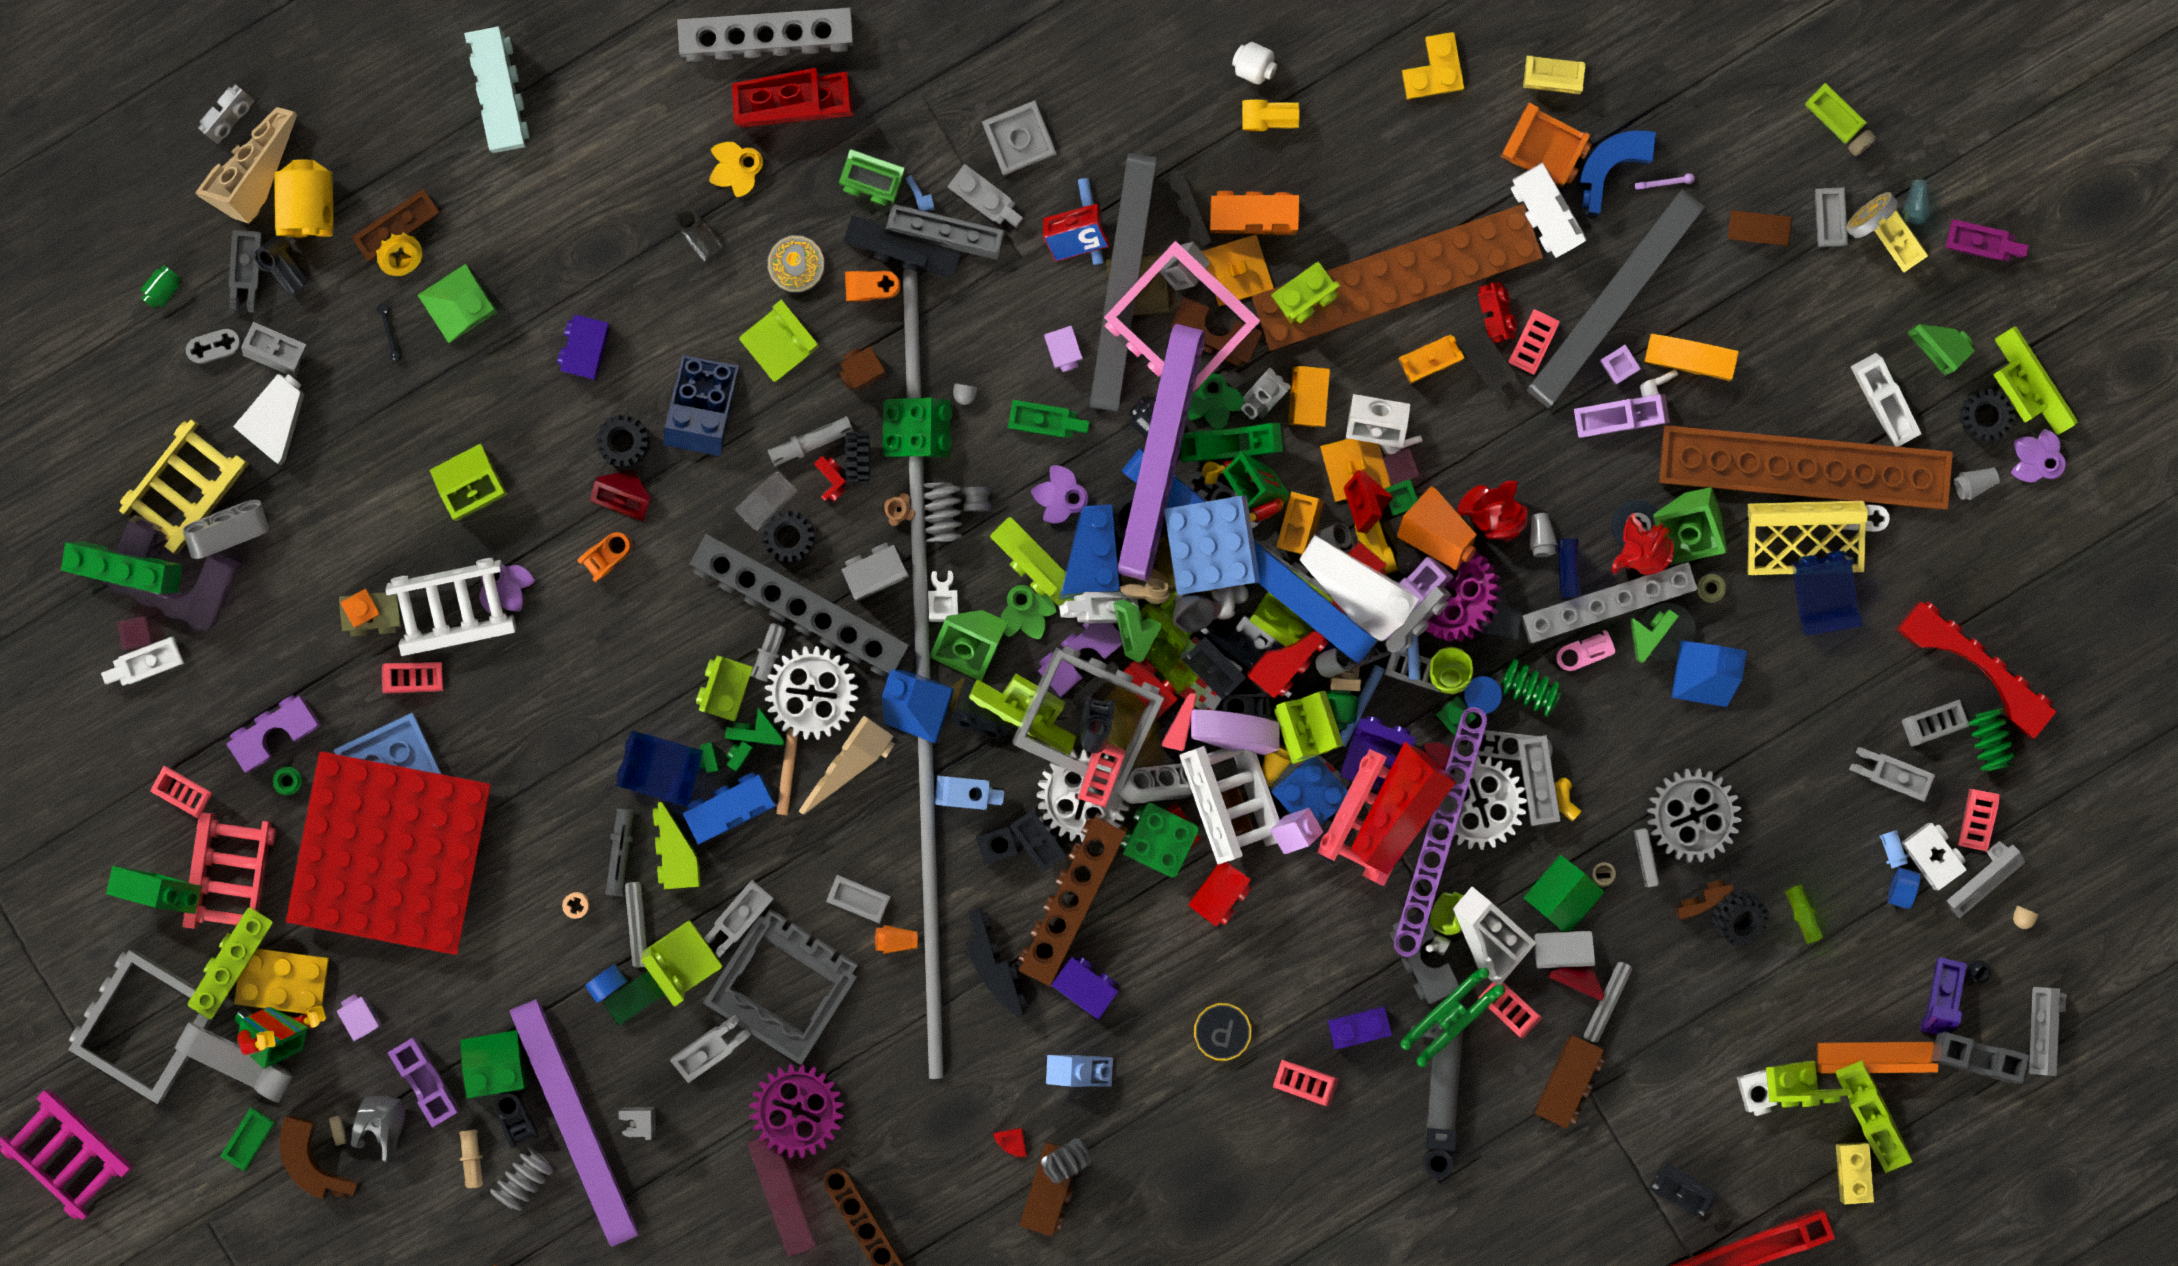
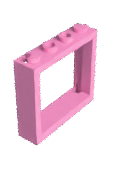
[1104,241,1260,392]

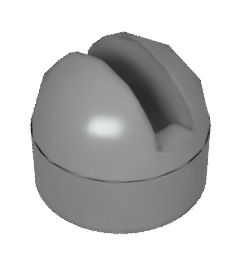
[953,383,977,405]

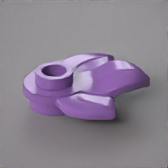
[2011,429,2066,483]
[1031,465,1088,523]
[479,564,535,613]

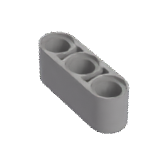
[182,500,269,559]
[1119,763,1192,804]

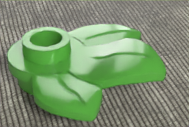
[1001,585,1057,639]

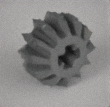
[1041,1138,1092,1183]

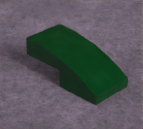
[602,971,665,1026]

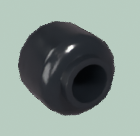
[1129,397,1156,438]

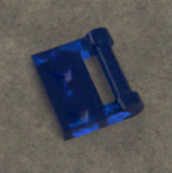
[1557,538,1581,599]

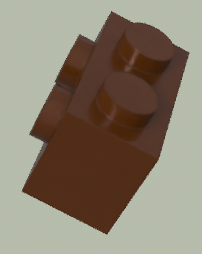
[839,346,887,392]

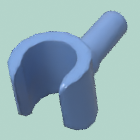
[906,175,935,212]

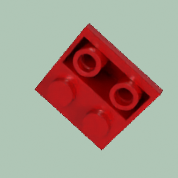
[1188,862,1252,927]

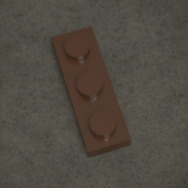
[352,189,441,262]

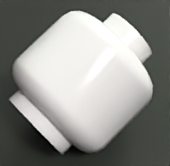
[1232,42,1277,84]

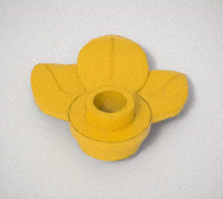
[710,142,763,197]

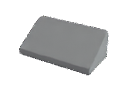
[1534,931,1595,968]

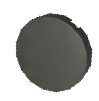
[1639,602,1696,660]

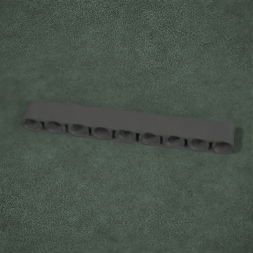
[1090,153,1157,412]
[1526,189,1705,409]

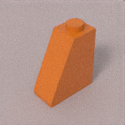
[1397,486,1476,570]

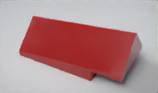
[732,68,855,128]

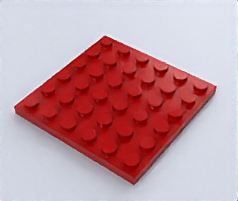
[286,751,492,955]

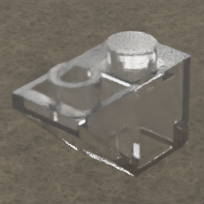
[735,470,798,531]

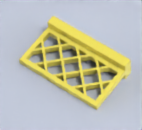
[1748,501,1868,575]

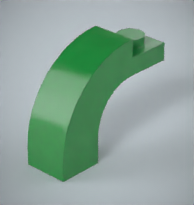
[1180,423,1283,463]

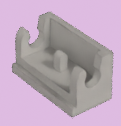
[241,322,307,378]
[619,1107,656,1140]

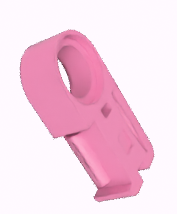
[1556,630,1615,671]

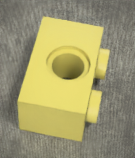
[1836,1142,1874,1204]

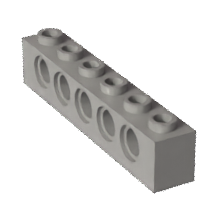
[677,8,854,62]
[1521,562,1697,644]

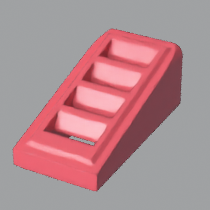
[1508,309,1560,375]
[382,662,443,694]
[1161,693,1197,751]
[1078,743,1126,808]
[150,766,212,818]
[1958,789,2000,851]
[1478,982,1542,1039]
[1273,1060,1339,1106]

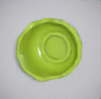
[1430,646,1473,694]
[1429,891,1464,935]

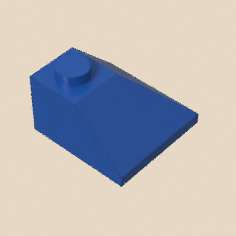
[1671,641,1747,707]
[882,669,955,743]

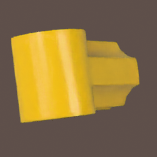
[1242,100,1299,131]
[1354,521,1397,575]

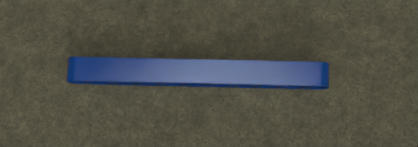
[1121,448,1377,664]

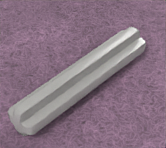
[625,882,647,968]
[1584,961,1632,1043]

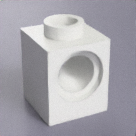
[1737,1070,1777,1116]

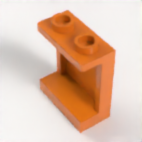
[1500,103,1592,189]

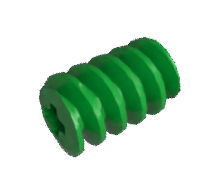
[1499,659,1564,717]
[1969,708,2015,771]

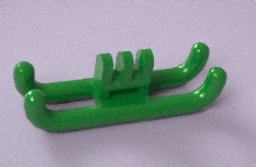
[1401,967,1505,1067]

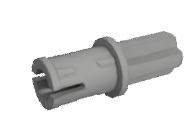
[750,623,785,682]

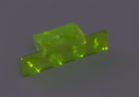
[1113,602,1198,693]

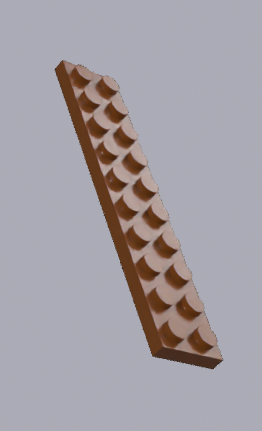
[1251,204,1543,352]
[1659,425,1953,510]

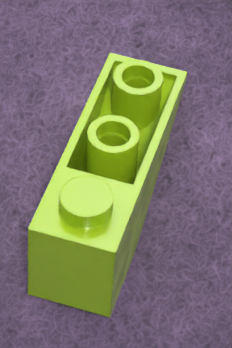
[653,802,701,889]

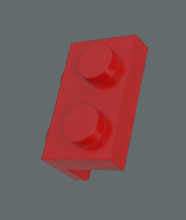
[1123,658,1177,719]

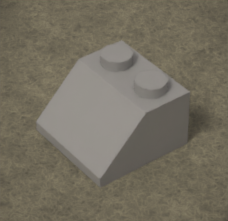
[841,542,909,602]

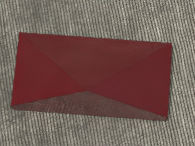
[590,470,651,521]
[1547,966,1604,1001]

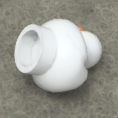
[1203,585,1249,619]

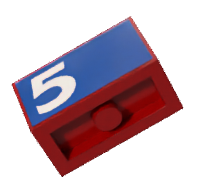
[1043,203,1109,262]

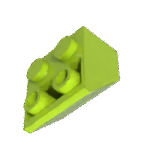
[430,443,508,521]

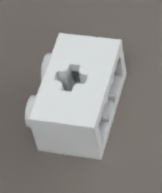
[1901,823,1966,891]

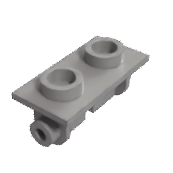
[198,84,255,144]

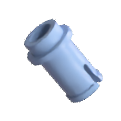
[1879,830,1909,868]

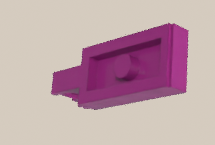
[1945,219,2029,261]

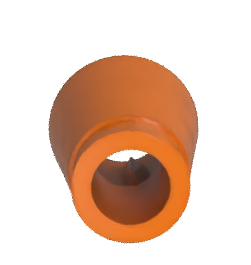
[875,925,918,954]

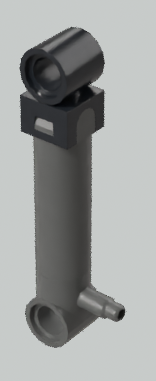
[1411,1022,1464,1179]

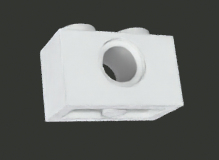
[1346,394,1410,448]

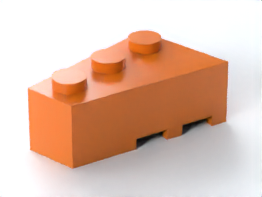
[1210,191,1299,235]

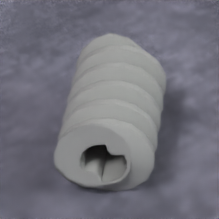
[924,483,962,542]
[490,1146,553,1211]

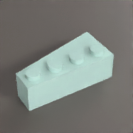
[464,26,530,153]

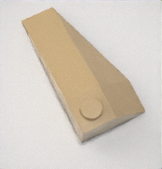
[196,107,297,224]
[799,716,895,815]

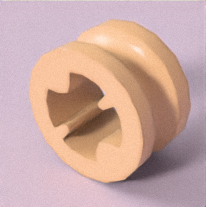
[562,892,590,919]

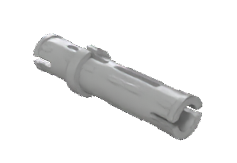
[767,416,854,467]

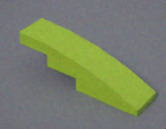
[1836,1060,1912,1173]

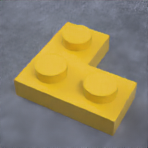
[1402,32,1464,100]

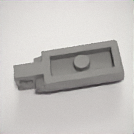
[947,164,1023,228]

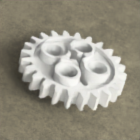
[765,646,858,740]
[1037,749,1130,842]
[1439,756,1527,850]

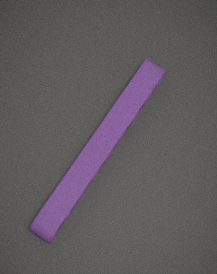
[1118,324,1205,582]
[1394,707,1487,957]
[510,998,638,1247]

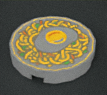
[1846,192,1898,238]
[767,235,825,293]

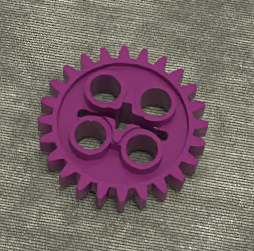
[1425,552,1502,642]
[749,1064,843,1159]

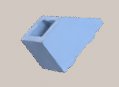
[1046,1055,1113,1087]

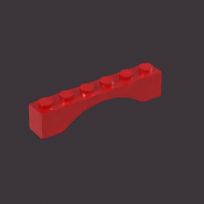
[1247,541,1387,699]
[1895,601,2056,739]
[1671,1209,1835,1266]

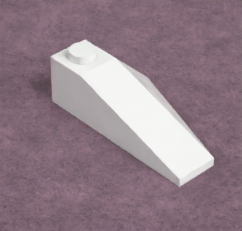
[1300,535,1419,641]

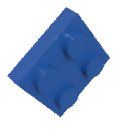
[1271,756,1348,825]

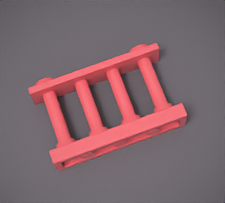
[1317,749,1394,886]
[182,812,276,929]

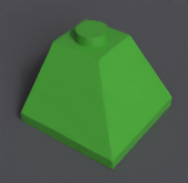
[418,264,497,344]
[1907,324,1975,376]
[1653,487,1727,565]
[930,610,1008,681]

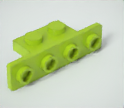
[1993,326,2078,435]
[990,517,1074,607]
[969,674,1076,755]
[188,907,273,1019]

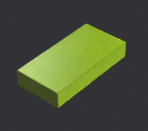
[1804,83,1867,144]

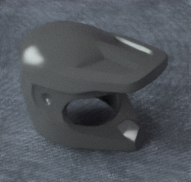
[351,1095,406,1163]

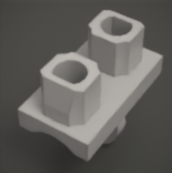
[1241,368,1291,420]

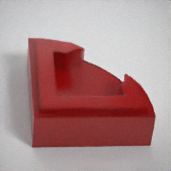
[993,1127,1027,1157]

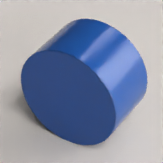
[1463,676,1502,714]
[1887,867,1920,909]
[585,964,628,1003]

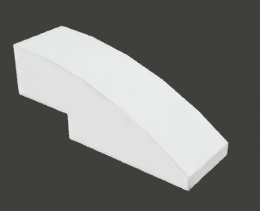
[1851,353,1921,447]

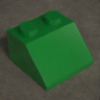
[460,1030,528,1099]

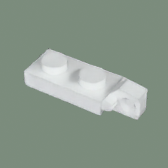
[1059,592,1139,623]
[101,636,184,686]

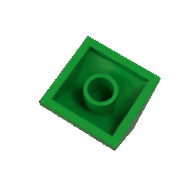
[1523,854,1604,932]

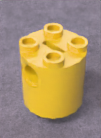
[274,160,333,238]

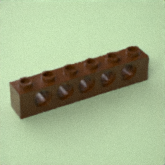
[1017,813,1128,986]

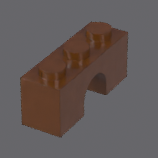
[1169,296,1262,367]

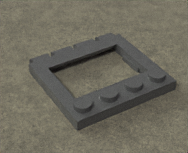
[703,909,858,1065]

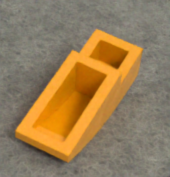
[1644,334,1739,381]

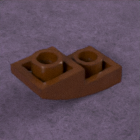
[1728,210,1793,246]
[1675,880,1733,920]

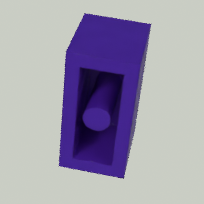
[557,314,611,381]
[1051,956,1118,1019]
[1327,1006,1392,1050]

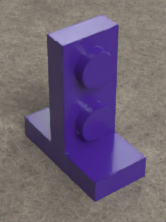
[1920,957,1967,1035]

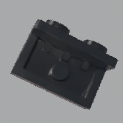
[949,679,1012,740]

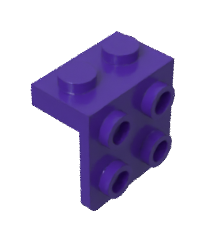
[1340,716,1416,791]

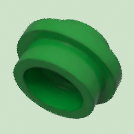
[273,767,302,796]

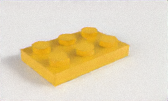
[234,948,329,1014]

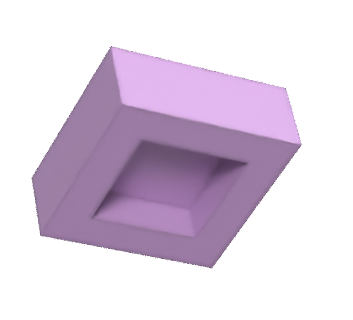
[1600,345,1641,385]

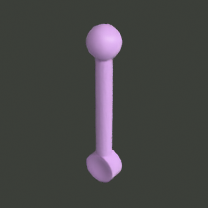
[1635,173,1695,190]

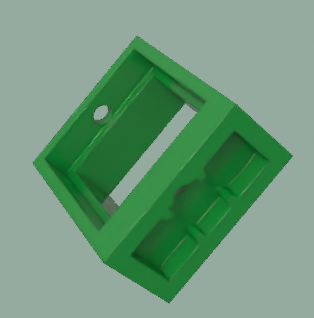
[106,866,202,914]

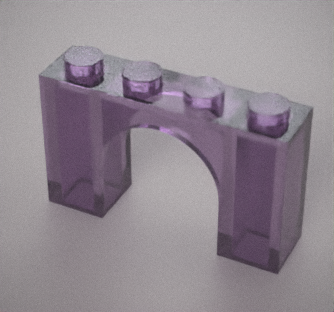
[103,515,241,631]

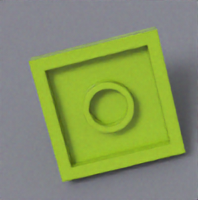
[1274,691,1344,764]

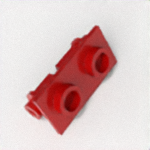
[1477,282,1517,343]

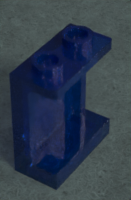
[1792,551,1863,636]
[616,731,703,806]

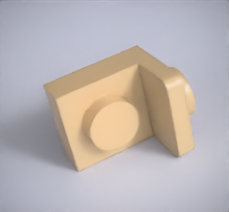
[1329,666,1361,691]

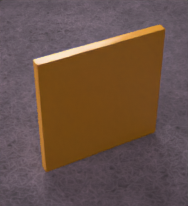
[1202,234,1274,306]
[1320,439,1391,502]

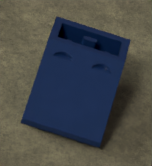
[664,355,739,456]

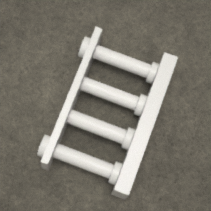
[386,558,516,656]
[1179,746,1280,864]

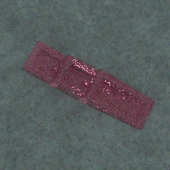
[747,1139,816,1257]

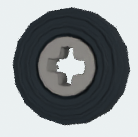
[1611,500,1658,547]

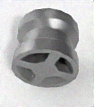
[962,487,991,511]

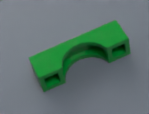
[61,541,183,594]

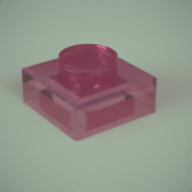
[1382,448,1419,485]
[117,616,153,651]

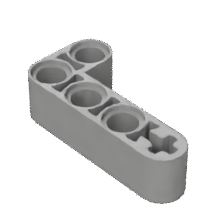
[175,1022,293,1103]

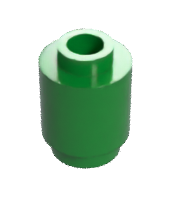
[140,265,182,309]

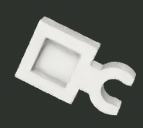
[928,571,958,622]

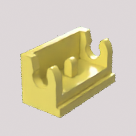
[1523,55,1585,94]
[1874,209,1928,272]

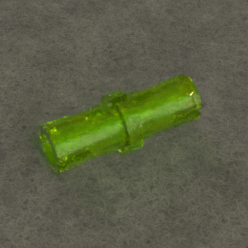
[1784,884,1824,944]

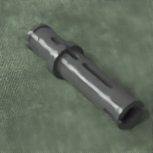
[605,808,635,897]

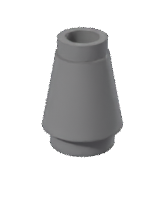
[1954,467,2000,500]
[1530,513,1558,557]

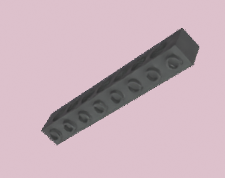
[689,534,910,678]

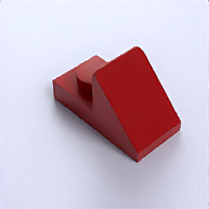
[1343,470,1393,534]

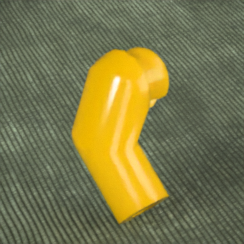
[1554,778,1581,821]

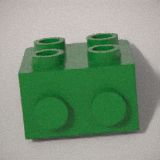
[883,398,952,458]
[1120,802,1198,878]

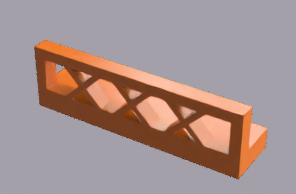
[1817,1042,1938,1073]

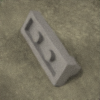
[1517,735,1560,826]
[1947,841,2025,919]
[2029,987,2067,1076]

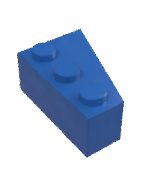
[1059,504,1119,599]
[683,772,777,844]

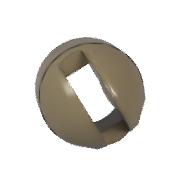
[1592,862,1616,887]

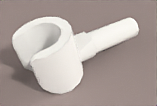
[1640,369,1678,397]
[1380,435,1422,456]
[1426,934,1451,956]

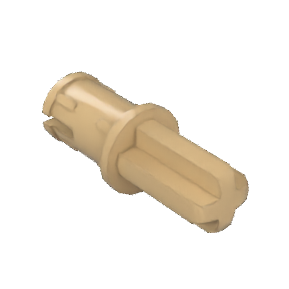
[459,1130,483,1188]

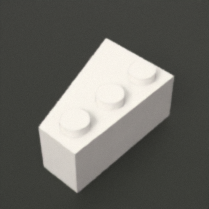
[1511,162,1586,258]
[1453,887,1536,985]

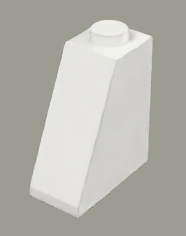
[233,374,304,465]

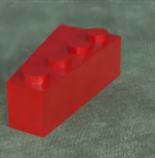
[1351,741,1456,875]

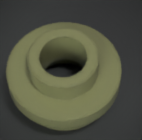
[1697,574,1726,603]

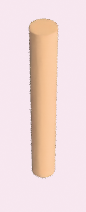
[776,728,798,815]

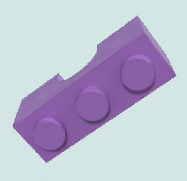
[1038,623,1122,697]
[226,695,322,773]
[388,1036,461,1127]

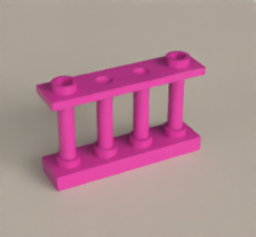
[0,1089,134,1220]

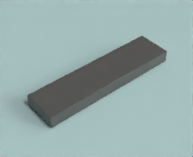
[885,204,1004,260]

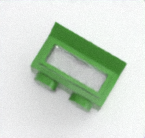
[839,149,905,206]

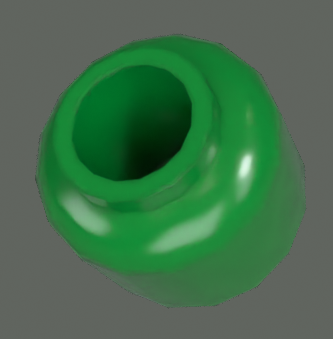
[1326,688,1358,730]

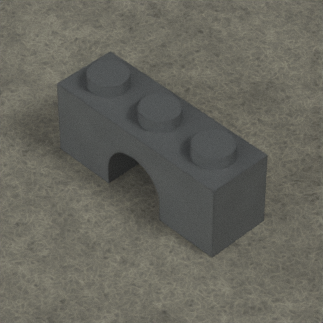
[1389,910,1459,1004]
[1931,1032,2029,1084]

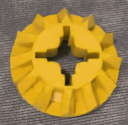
[376,232,422,276]

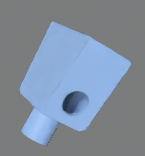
[934,776,1004,810]

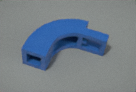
[1578,130,1656,216]

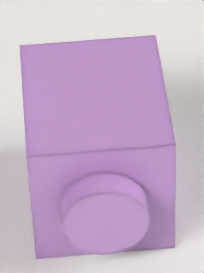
[1044,326,1082,372]
[1270,808,1323,854]
[337,994,382,1041]

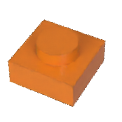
[340,589,381,628]

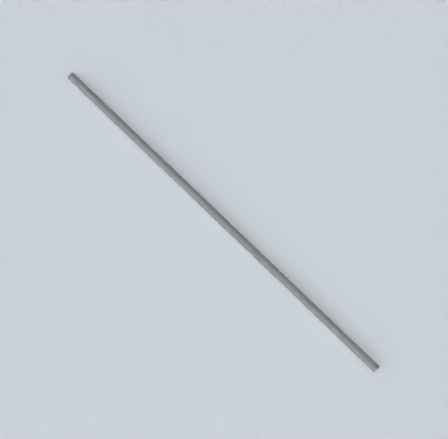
[903,269,943,1079]

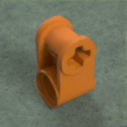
[845,271,901,302]
[577,532,633,583]

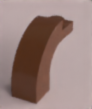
[280,1115,360,1199]

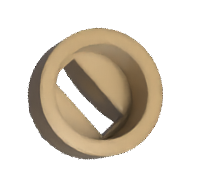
[2013,906,2039,929]

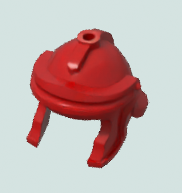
[1457,480,1528,542]
[1611,513,1674,575]

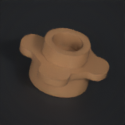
[884,493,915,526]

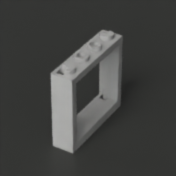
[1012,645,1164,793]
[68,949,218,1104]

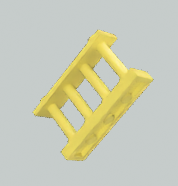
[119,419,249,554]

